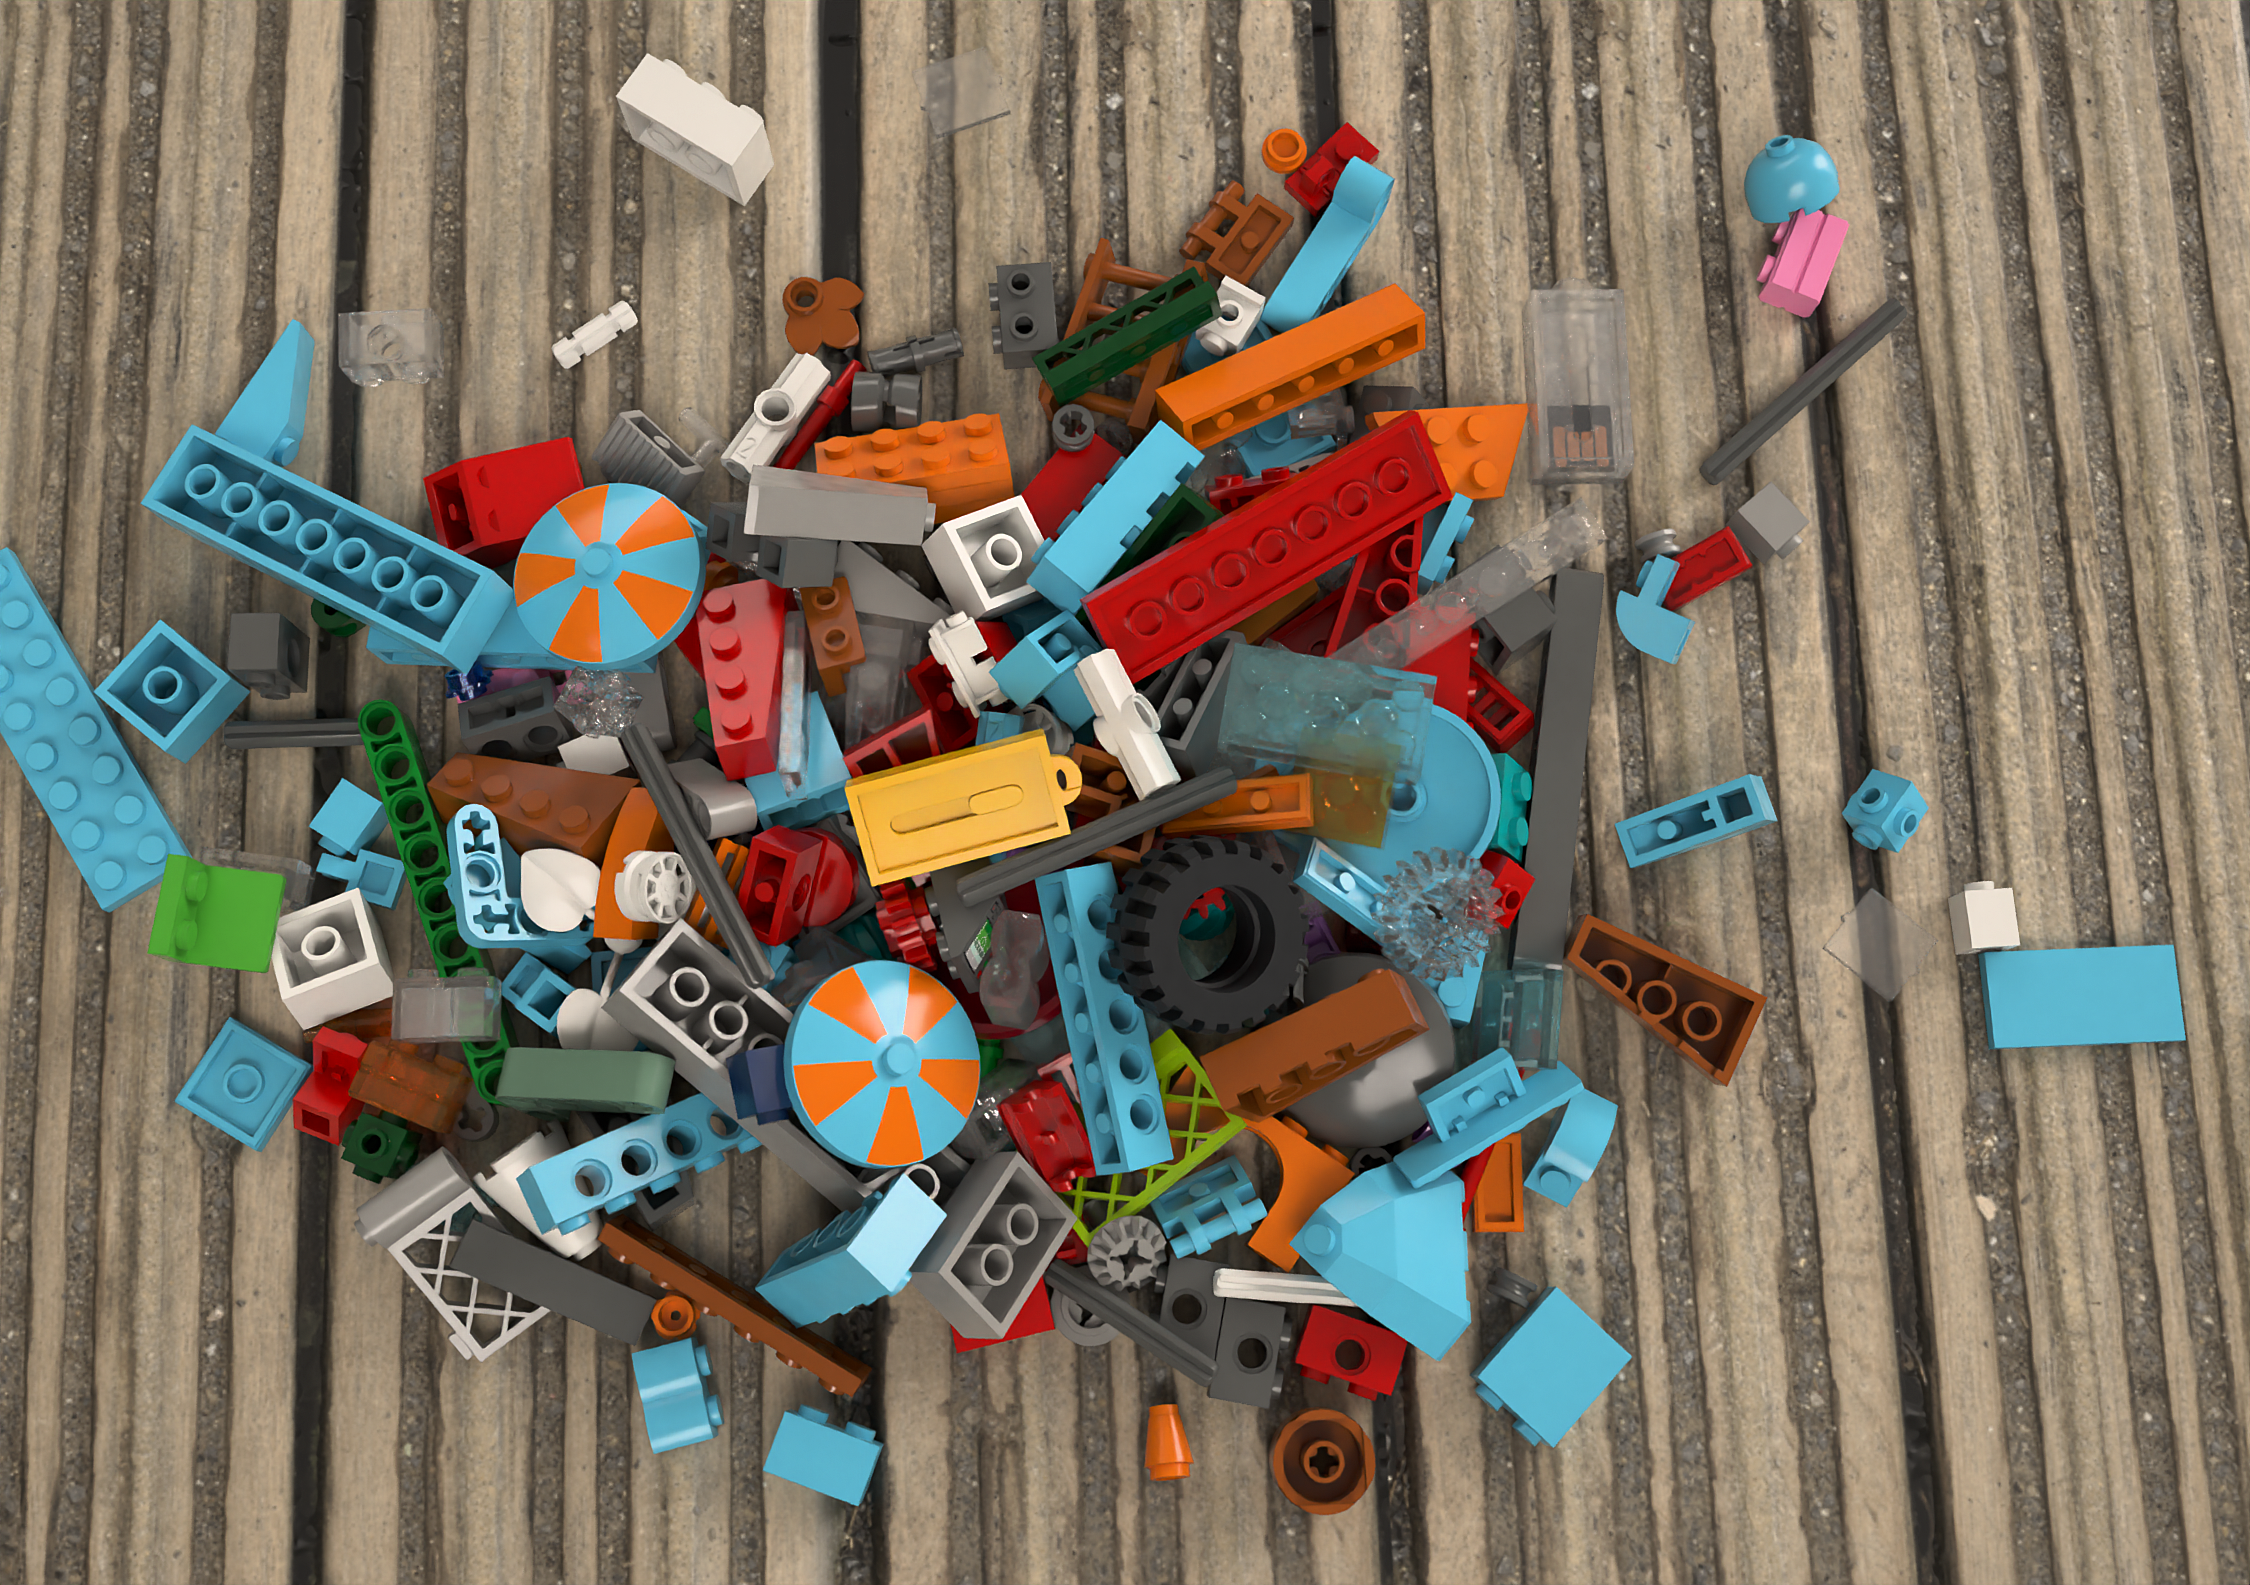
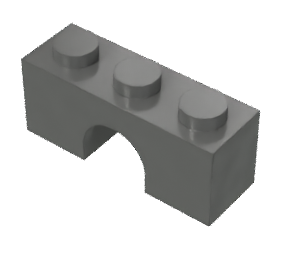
[705,502,838,588]

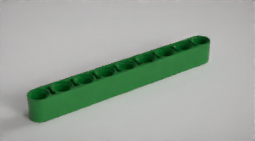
[358,699,520,1108]

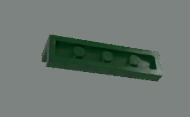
[1032,266,1223,408]

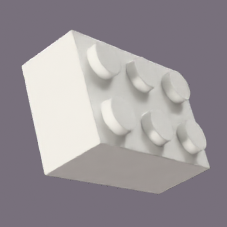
[616,53,774,206]

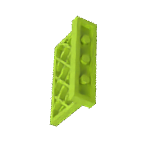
[1016,1028,1247,1248]

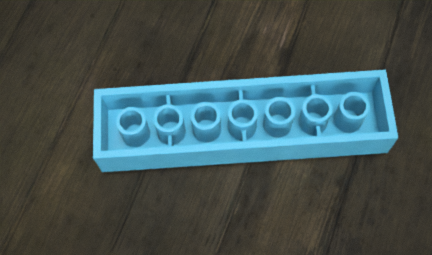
[140,424,514,675]

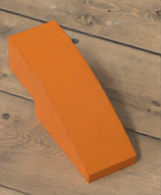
[593,787,674,940]

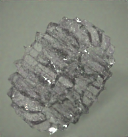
[1370,846,1505,982]

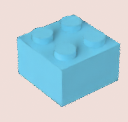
[94,620,250,764]

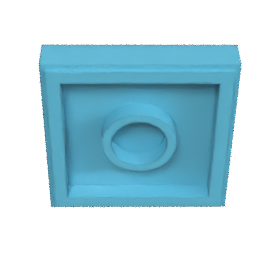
[174,1017,313,1152]

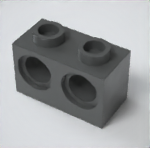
[458,676,574,762]

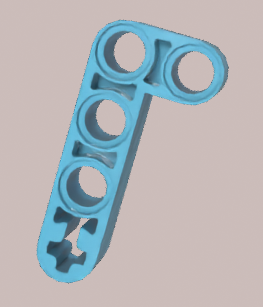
[1260,156,1395,333]

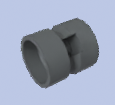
[851,371,922,433]

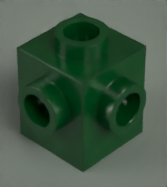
[341,1108,423,1184]

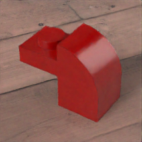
[293,1026,379,1146]

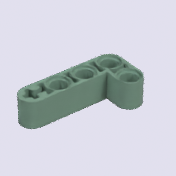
[495,1047,676,1122]

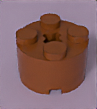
[1269,1407,1375,1515]

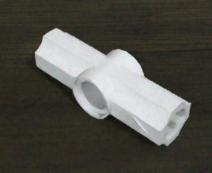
[720,353,831,484]
[1073,649,1181,801]

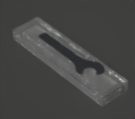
[779,610,813,801]

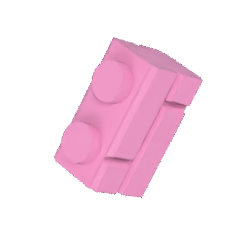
[1756,208,1850,318]

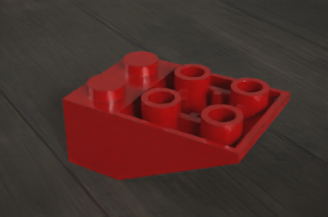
[423,437,585,570]

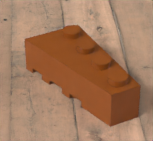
[426,752,642,870]
[1563,914,1768,1087]
[1199,969,1430,1123]

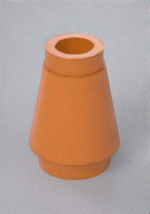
[1144,1404,1194,1481]

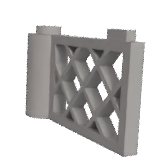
[354,1146,551,1362]

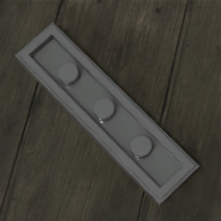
[449,1218,657,1346]

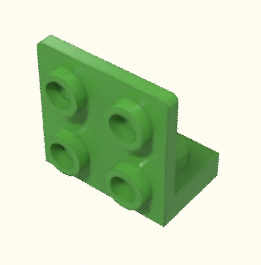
[147,854,286,973]

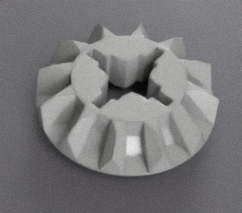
[1087,1216,1167,1293]
[1051,1265,1130,1346]

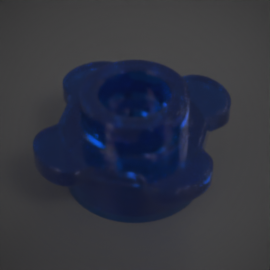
[444,661,494,701]

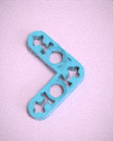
[446,804,595,948]

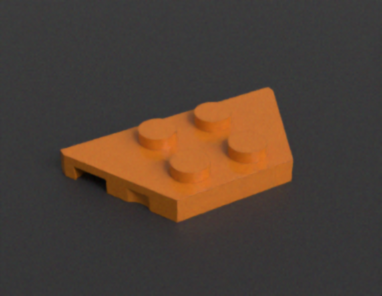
[1365,403,1528,504]

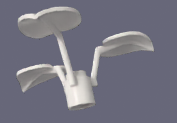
[521,848,736,1051]

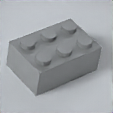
[908,1151,1077,1339]

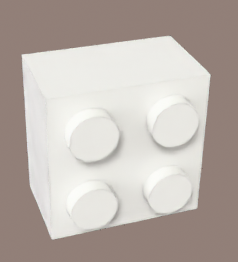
[922,495,1044,622]
[271,888,399,1030]

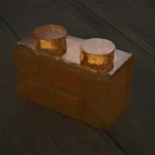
[348,1036,474,1134]

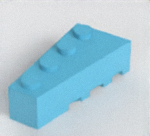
[1026,420,1205,616]
[754,1173,947,1328]

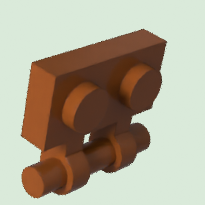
[1179,180,1294,287]

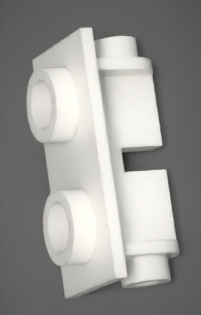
[928,610,1008,718]

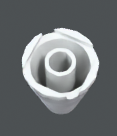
[472,1118,604,1262]

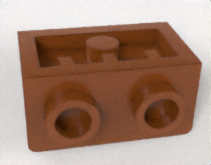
[799,576,867,697]

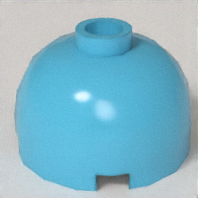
[1744,135,1840,223]

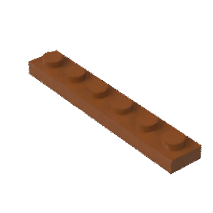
[597,1214,873,1397]

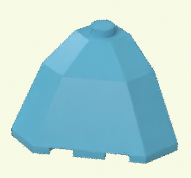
[1289,1161,1471,1361]

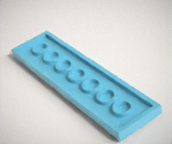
[0,547,192,913]

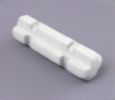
[551,301,638,369]

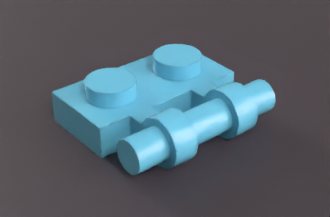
[1149,1154,1268,1259]

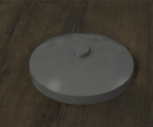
[1260,952,1456,1148]

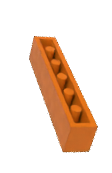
[1155,283,1425,451]

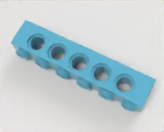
[1035,862,1174,1175]
[516,1093,763,1236]

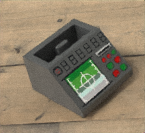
[925,856,1015,994]

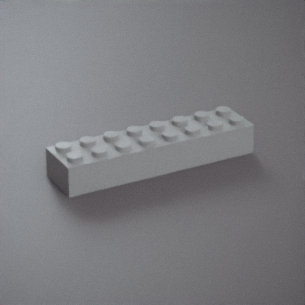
[601,918,971,1214]

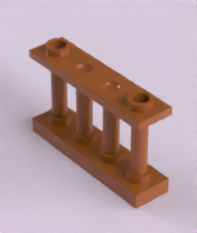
[1038,238,1209,444]

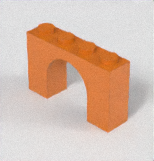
[1138,1063,1355,1273]

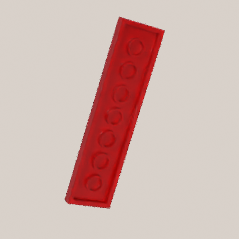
[1079,410,1453,685]

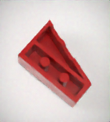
[842,702,941,888]

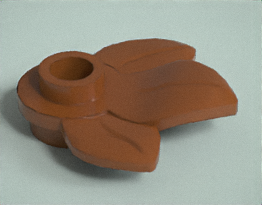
[782,277,864,356]

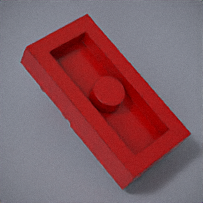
[1284,122,1380,218]

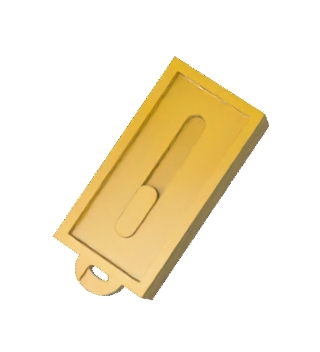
[844,728,1082,887]

